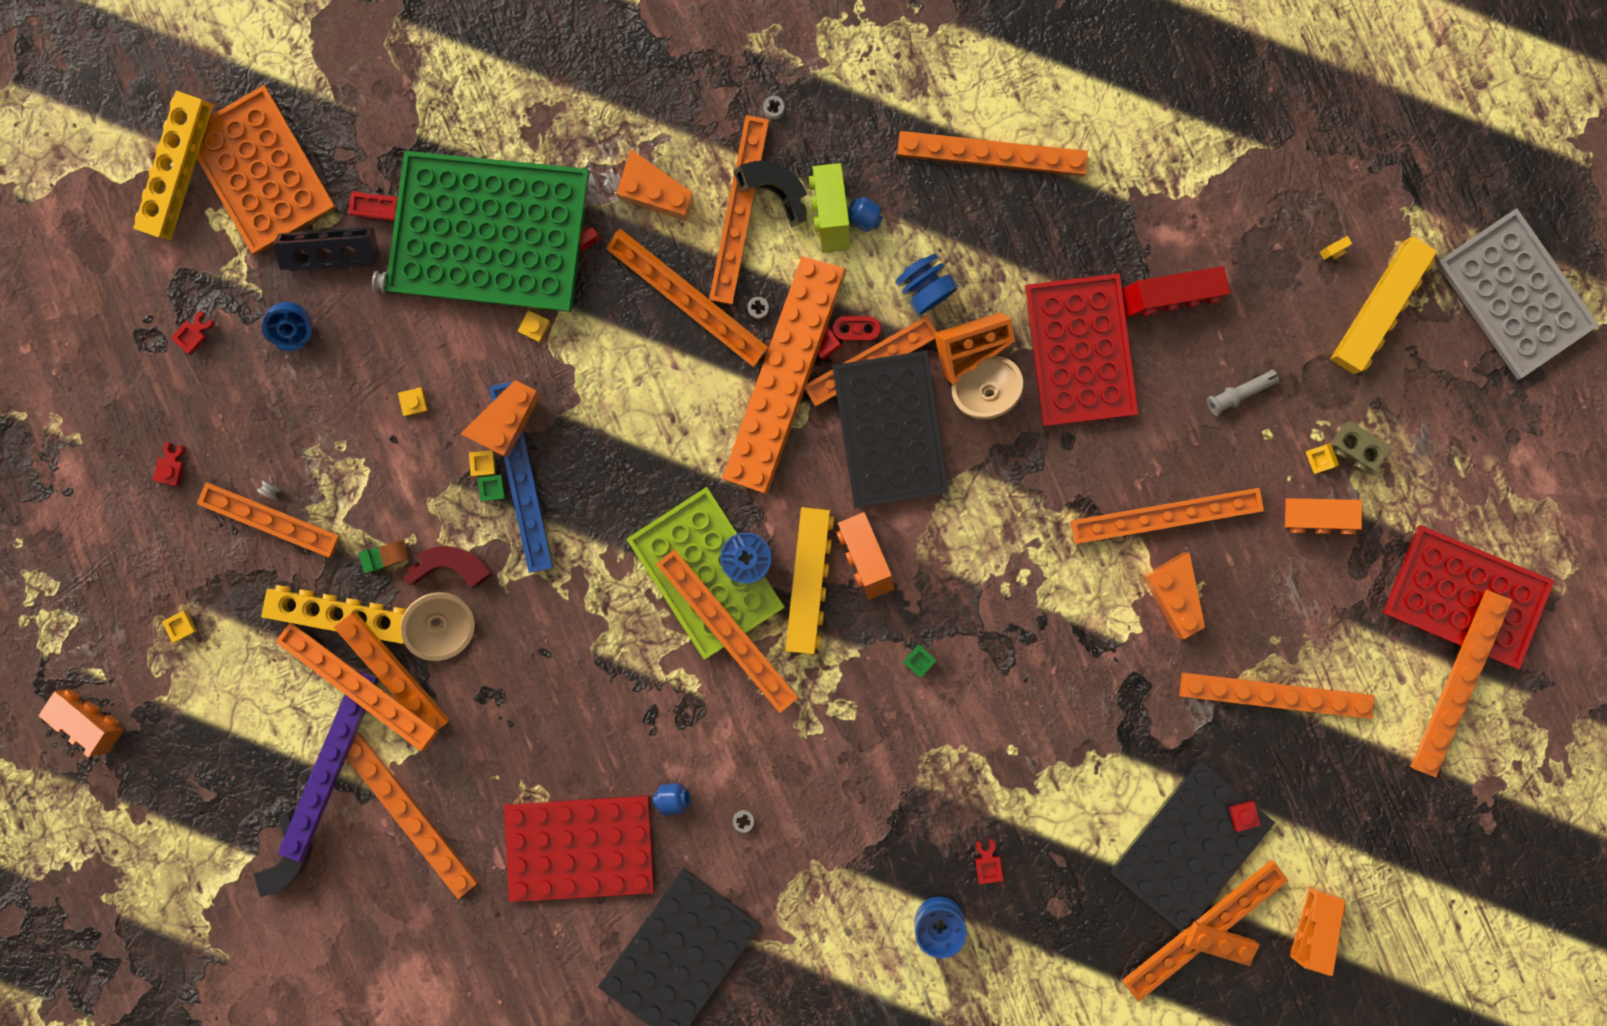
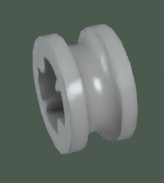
[763,96,784,120]
[372,271,387,293]
[748,297,769,319]
[257,480,282,500]
[733,810,754,833]

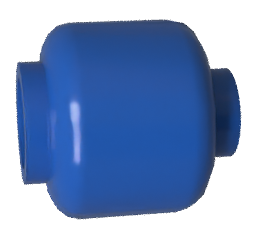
[847,196,883,232]
[653,783,691,816]

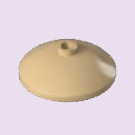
[952,355,1024,419]
[400,592,475,661]

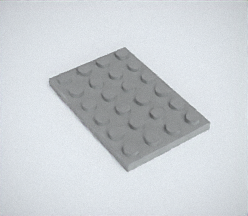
[1436,208,1599,380]

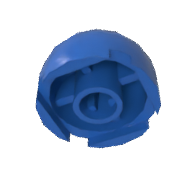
[262,301,312,351]

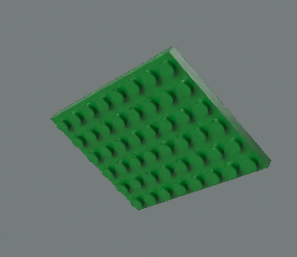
[385,151,590,312]

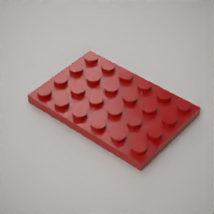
[1024,273,1138,427]
[1382,525,1555,670]
[504,795,654,902]

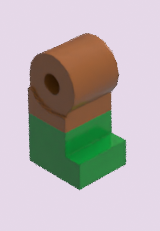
[358,540,410,573]

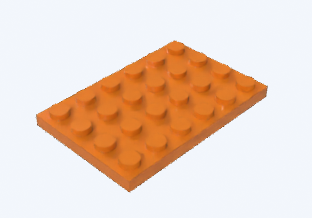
[197,85,337,255]

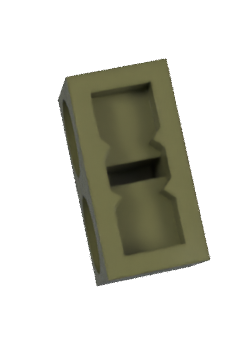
[1331,421,1392,474]

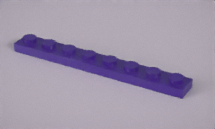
[277,671,379,862]

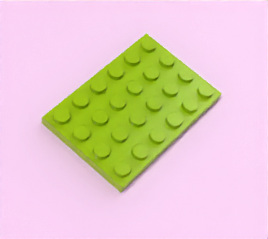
[627,487,785,660]

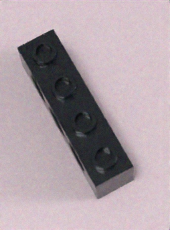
[273,227,379,271]

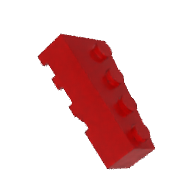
[1122,266,1230,318]

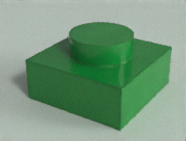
[477,475,506,502]
[902,644,937,678]

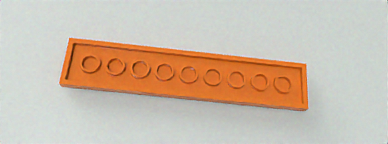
[722,256,847,494]

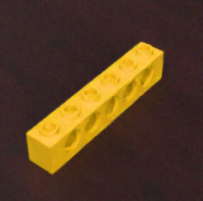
[134,91,214,240]
[261,585,407,644]

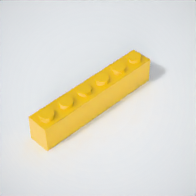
[1330,236,1437,374]
[785,507,834,654]

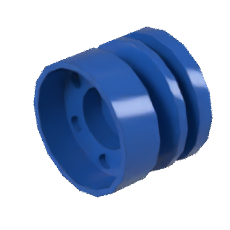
[895,253,959,316]
[720,533,772,583]
[914,896,967,959]

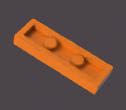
[1185,922,1259,966]

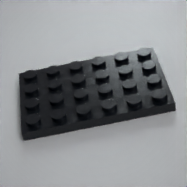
[832,350,949,508]
[1108,760,1276,932]
[597,867,761,1026]

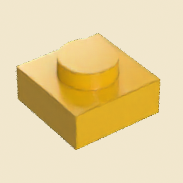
[1320,236,1352,260]
[518,310,551,343]
[398,387,428,417]
[1306,443,1339,474]
[469,450,496,477]
[162,610,197,643]

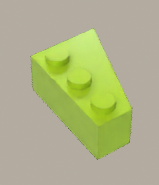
[809,163,850,253]

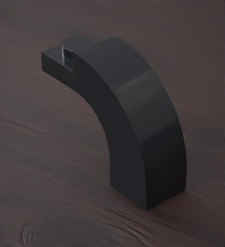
[733,161,807,228]
[254,810,312,897]

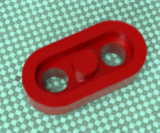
[833,316,881,341]

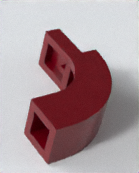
[403,546,494,588]

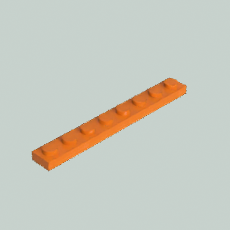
[709,115,769,306]
[897,131,1088,176]
[607,229,768,367]
[1070,488,1264,544]
[656,549,799,713]
[1410,590,1512,777]
[275,623,438,752]
[1179,672,1375,719]
[346,733,478,899]
[1122,860,1289,1002]

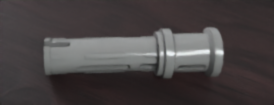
[1207,369,1279,416]

